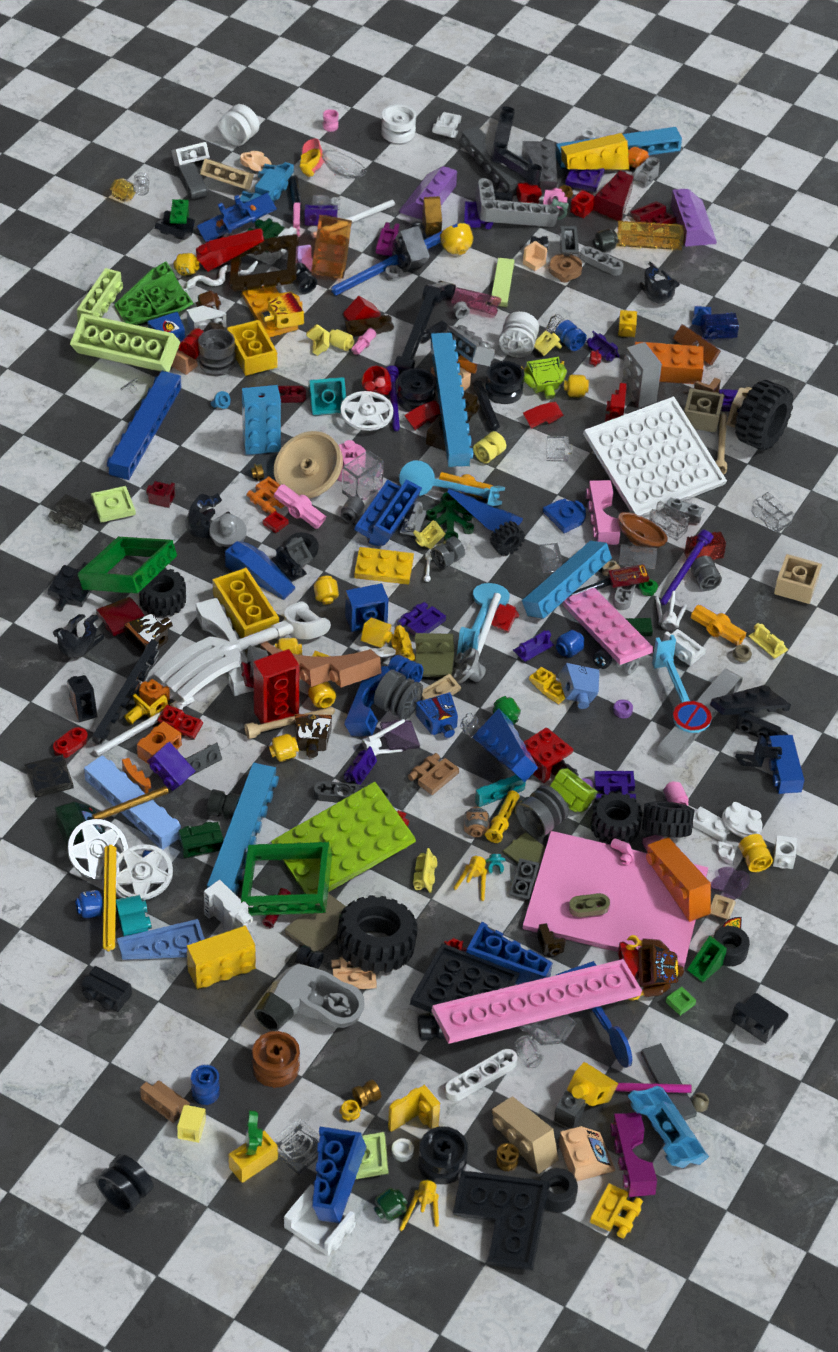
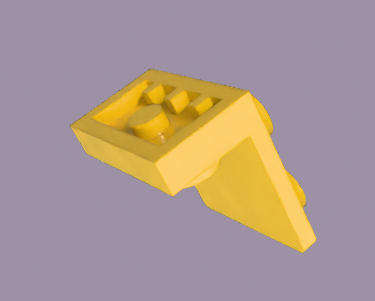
[388,1084,440,1132]

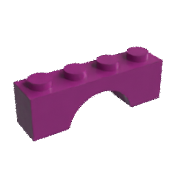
[610,1112,657,1197]

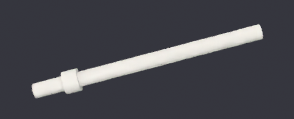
[311,200,395,239]
[93,696,195,757]

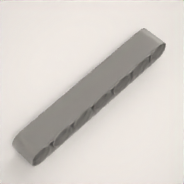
[657,669,743,763]

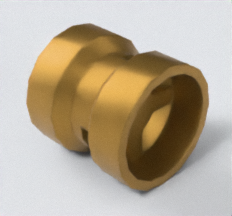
[352,1079,381,1108]

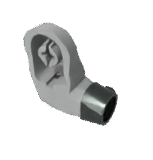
[254,964,364,1031]

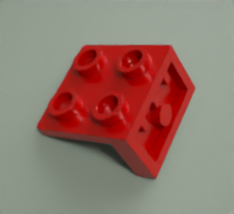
[524,728,574,783]

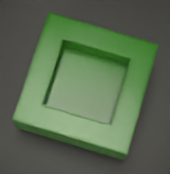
[666,987,696,1016]

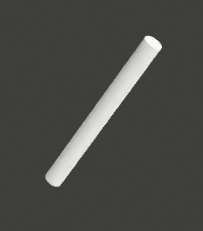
[478,593,501,656]

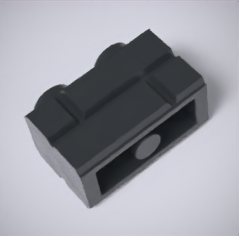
[81,966,132,1012]

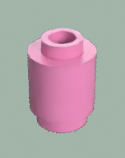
[663,781,689,806]

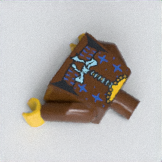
[626,935,684,1001]

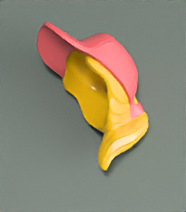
[299,138,324,177]

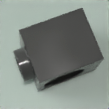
[554,1091,585,1129]

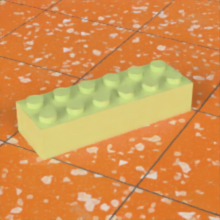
[70,313,180,372]

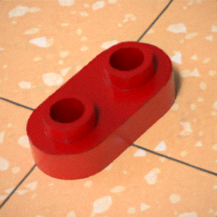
[53,727,88,758]

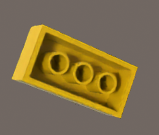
[212,568,279,638]

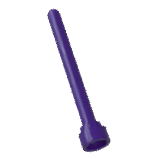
[386,366,400,431]
[660,529,714,605]

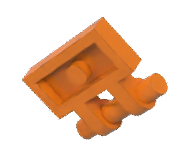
[247,477,285,514]

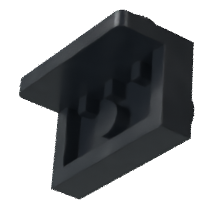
[155,210,195,239]

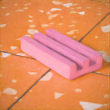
[293,203,300,237]

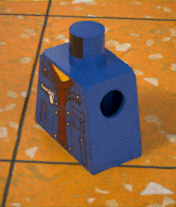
[416,692,458,738]

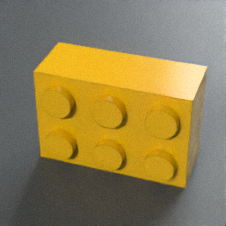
[227,320,277,376]
[187,925,256,989]

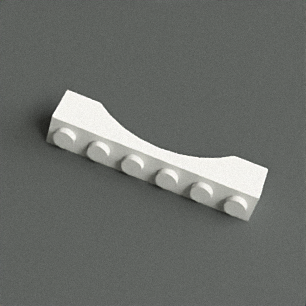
[196,598,254,696]

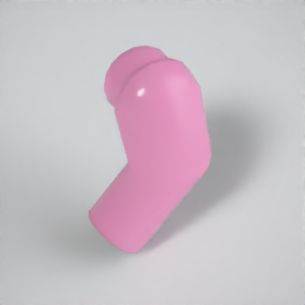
[611,838,635,865]

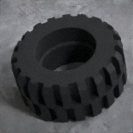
[735,380,794,450]
[336,895,418,973]

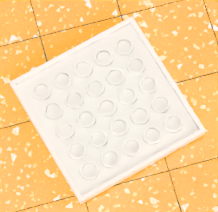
[583,397,727,517]

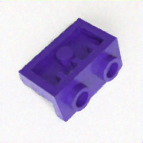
[305,205,338,226]

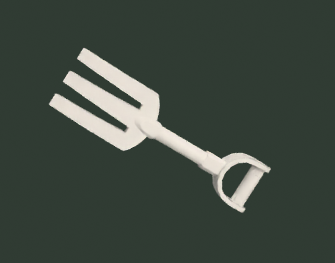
[155,601,331,702]

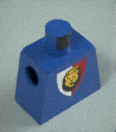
[148,312,185,350]

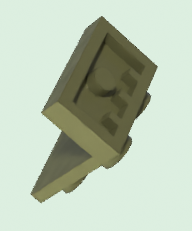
[415,633,455,677]

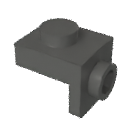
[286,537,314,566]

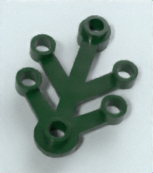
[426,492,474,541]

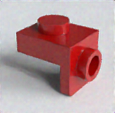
[491,604,519,632]

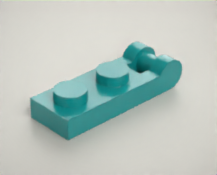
[475,775,526,807]

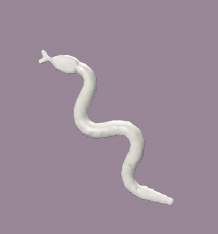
[183,261,258,292]

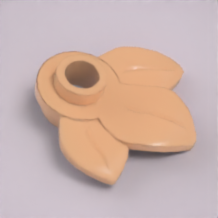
[240,151,271,172]

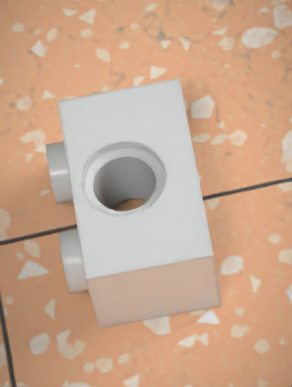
[171,142,210,166]

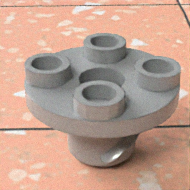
[210,513,247,547]
[452,647,486,684]

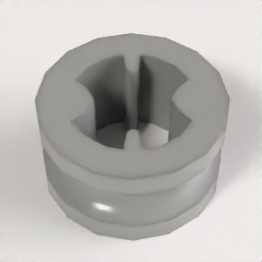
[385,265,400,282]
[453,302,470,319]

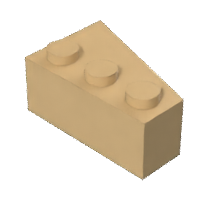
[492,1096,559,1174]

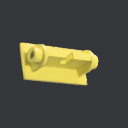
[749,623,788,659]
[413,848,437,893]

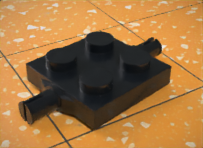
[48,562,92,611]

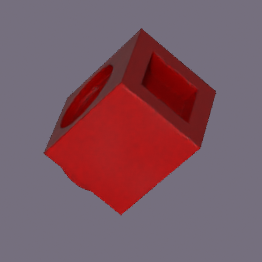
[516,183,542,204]
[570,190,595,219]

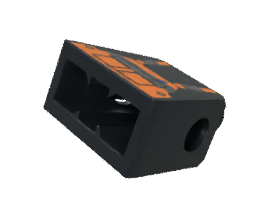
[67,675,98,722]

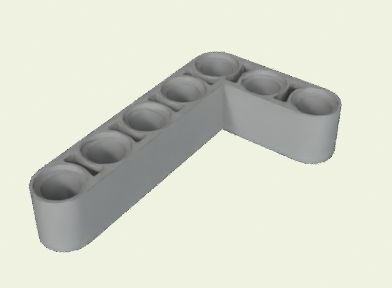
[475,178,559,227]

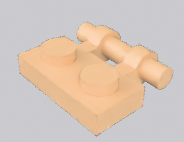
[331,957,377,989]

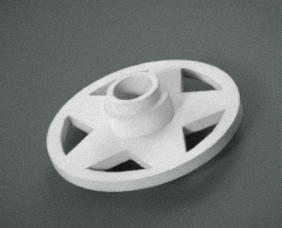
[341,391,393,431]
[68,819,128,880]
[116,844,173,900]

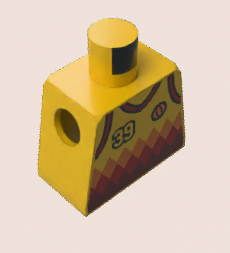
[261,292,304,328]

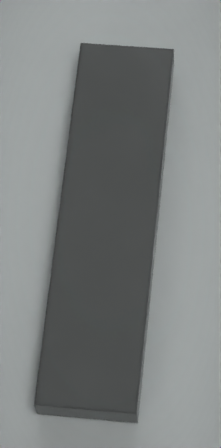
[641,1043,697,1120]

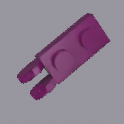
[376,222,400,256]

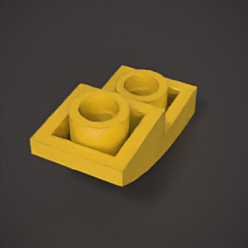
[529,667,566,704]

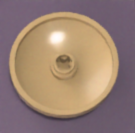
[274,431,343,498]

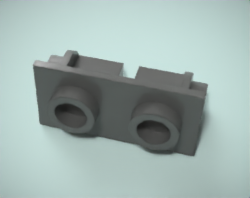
[665,497,705,524]
[184,743,222,776]

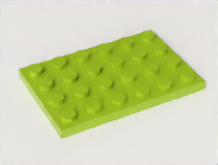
[271,782,416,894]

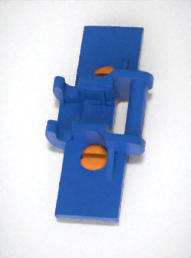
[197,193,277,243]

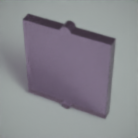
[380,720,420,751]

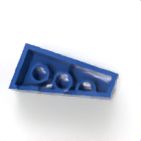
[473,708,538,782]
[313,1126,367,1224]

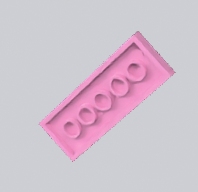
[562,588,653,665]

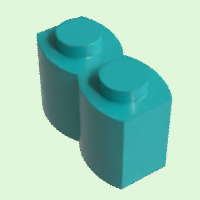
[116,895,152,937]

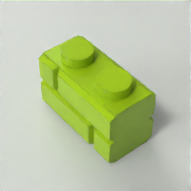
[550,768,598,812]

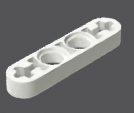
[445,1049,517,1102]

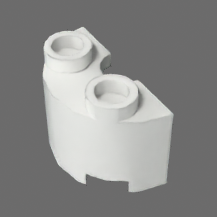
[432,112,461,138]

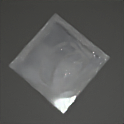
[273,1117,320,1175]

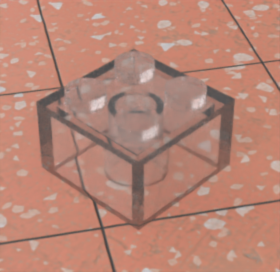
[342,450,384,500]

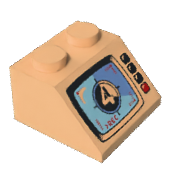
[559,1126,615,1181]

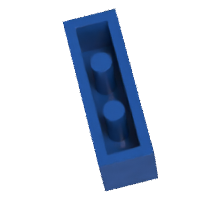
[768,735,804,794]

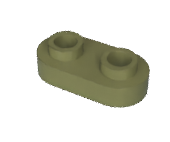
[569,893,610,917]

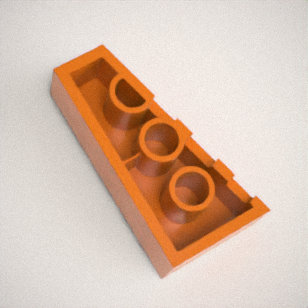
[646,837,711,922]

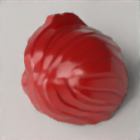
[362,365,392,395]

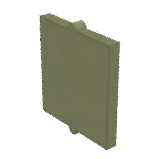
[503,832,546,865]

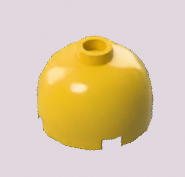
[440,223,473,255]

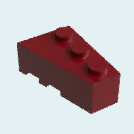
[594,170,634,222]

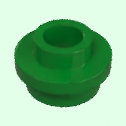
[639,579,658,596]

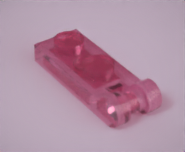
[452,287,502,316]

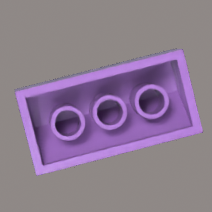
[400,166,457,220]
[671,189,717,246]

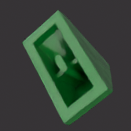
[687,936,727,982]

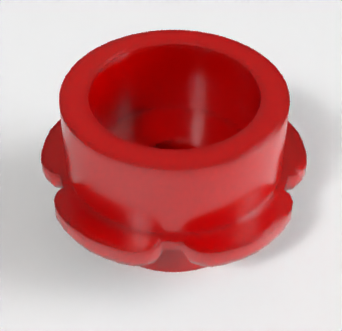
[589,350,602,367]

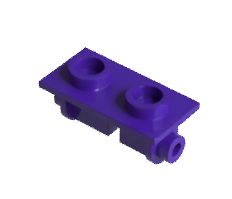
[586,331,620,361]
[513,630,554,662]
[344,746,377,785]

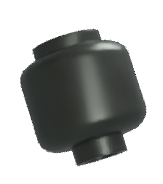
[593,229,618,252]

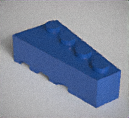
[466,922,553,985]

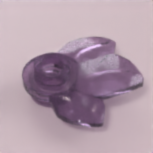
[711,866,750,900]

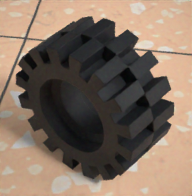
[490,521,525,556]

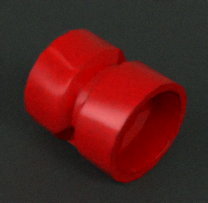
[178,328,204,359]

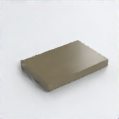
[285,893,346,952]

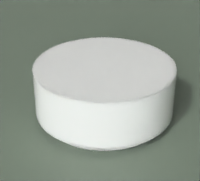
[391,1139,414,1162]

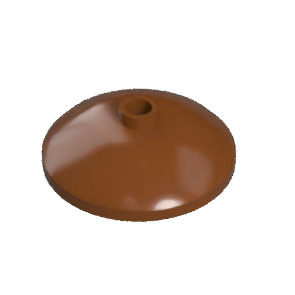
[617,512,668,547]

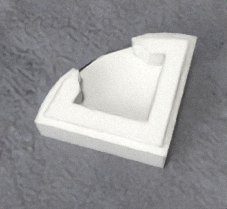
[717,841,737,865]

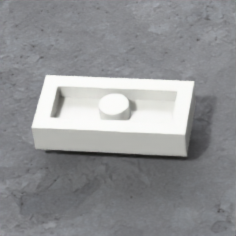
[693,806,731,842]

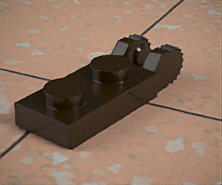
[345,315,394,337]

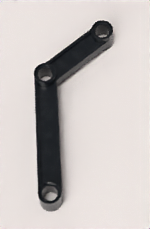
[490,106,542,185]
[394,280,456,373]

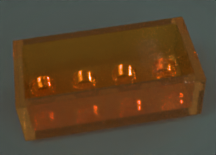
[311,215,352,279]

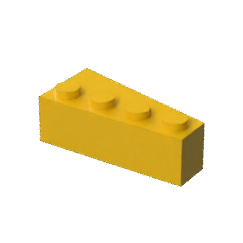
[561,133,629,169]

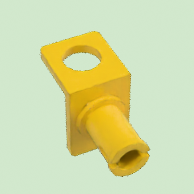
[124,694,169,725]

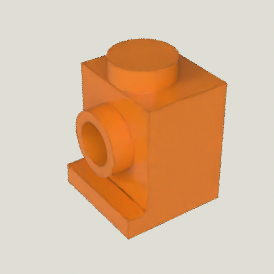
[139,679,170,710]

